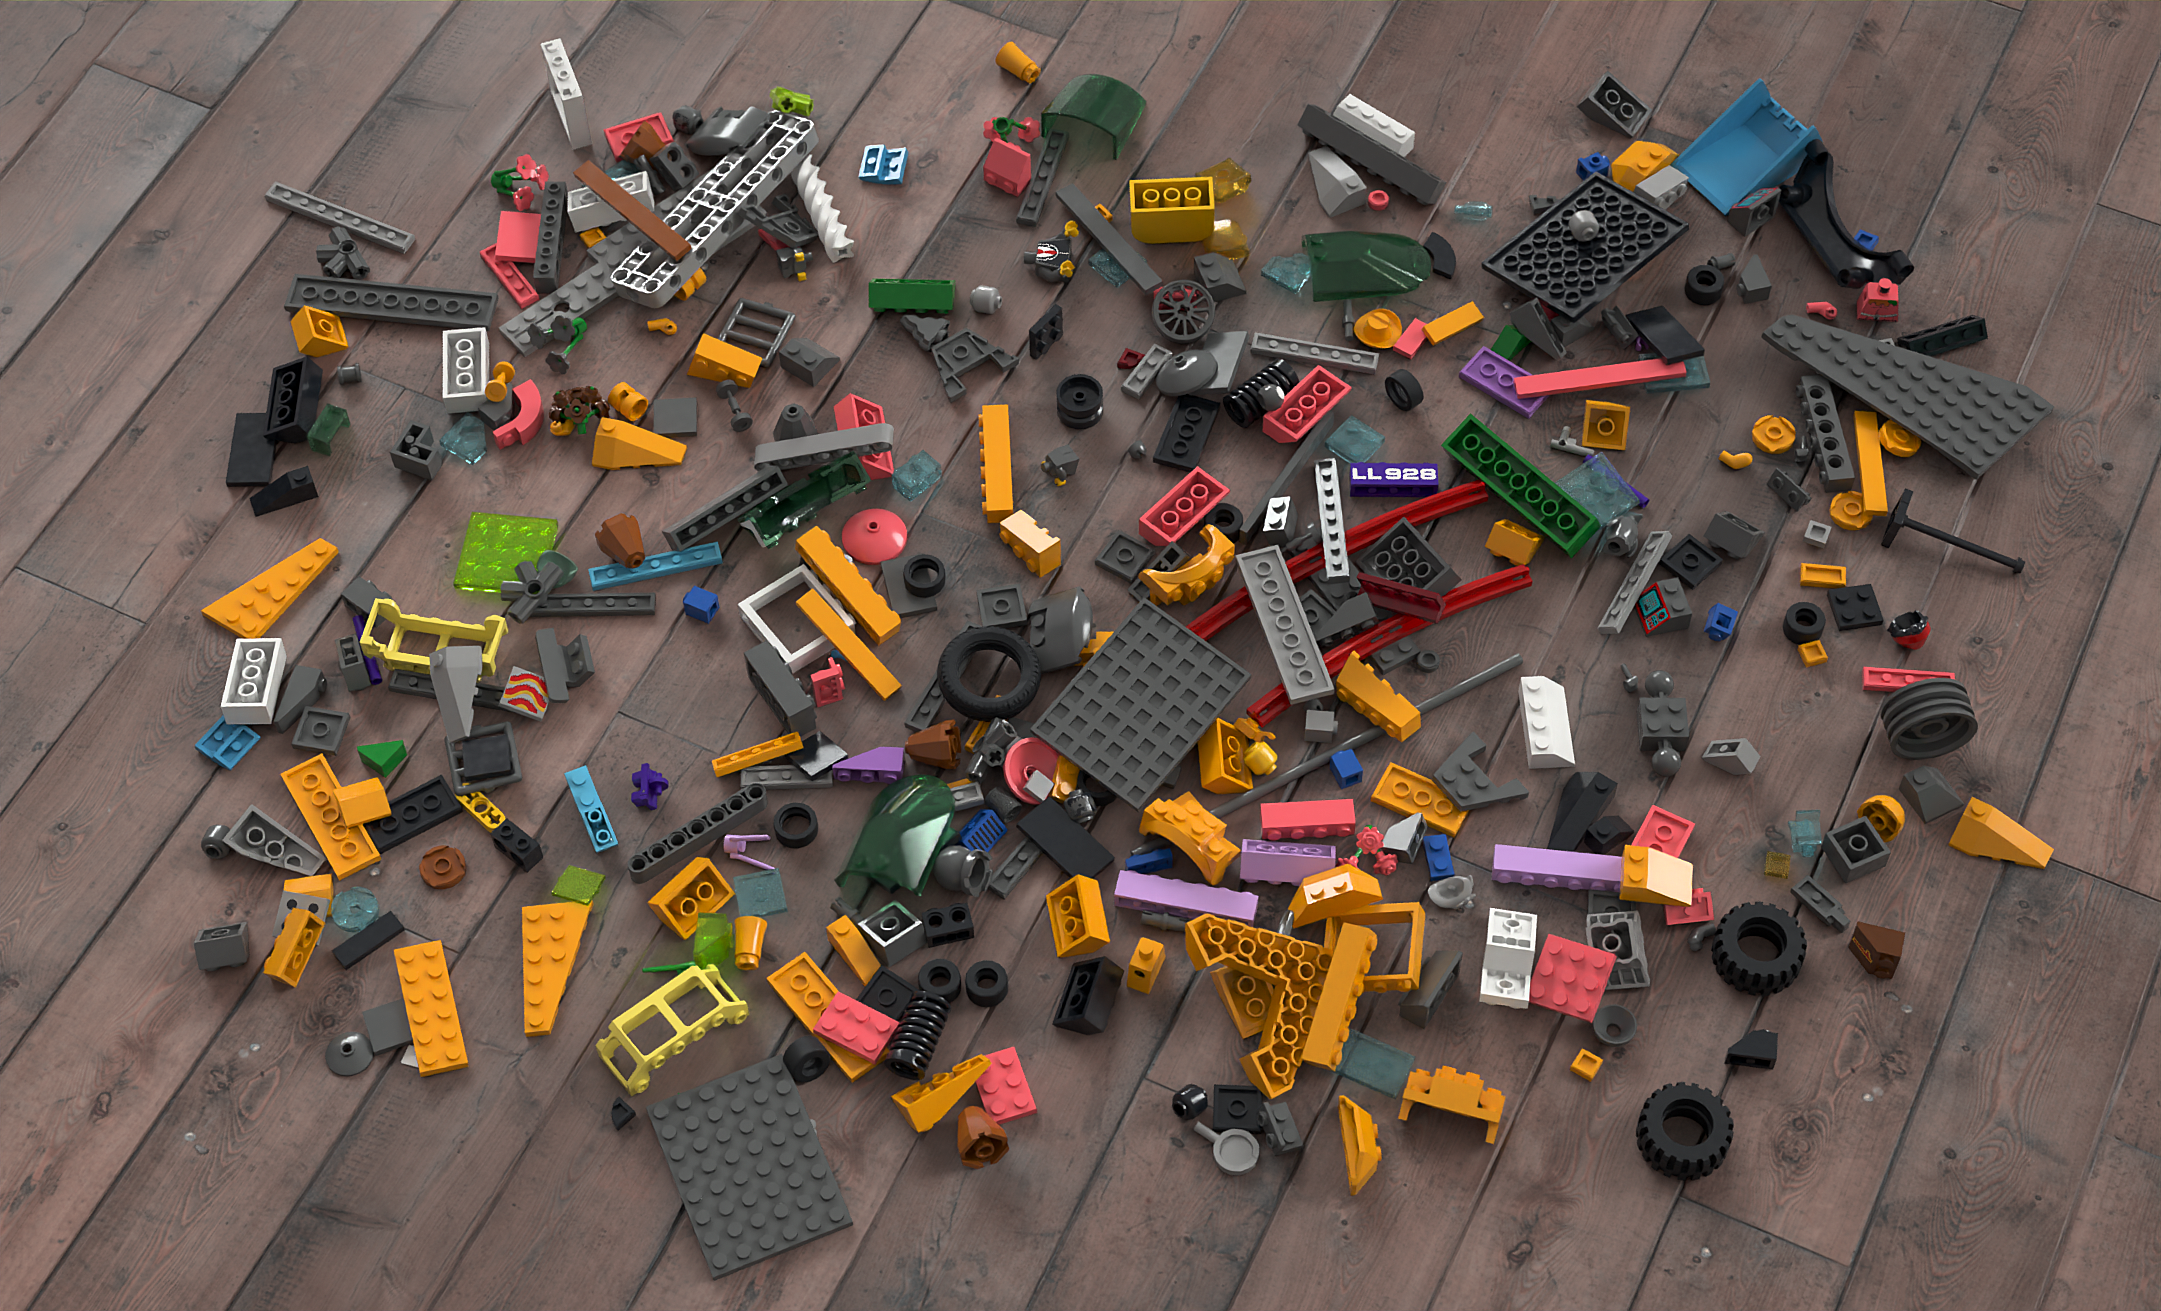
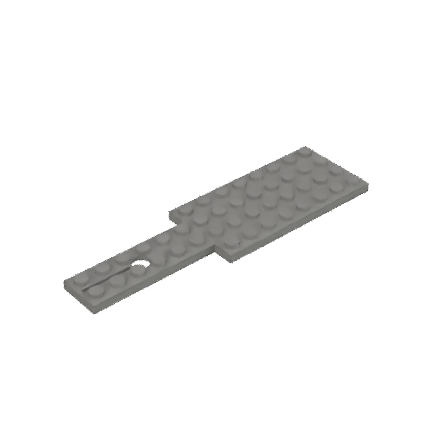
[499,167,768,357]

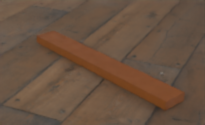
[573,160,692,261]

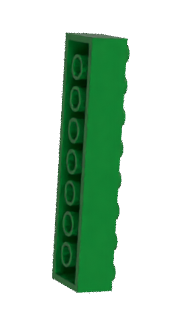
[1441,413,1601,559]

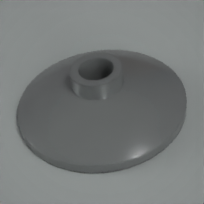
[325,1032,374,1076]

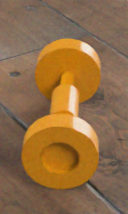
[485,362,515,402]

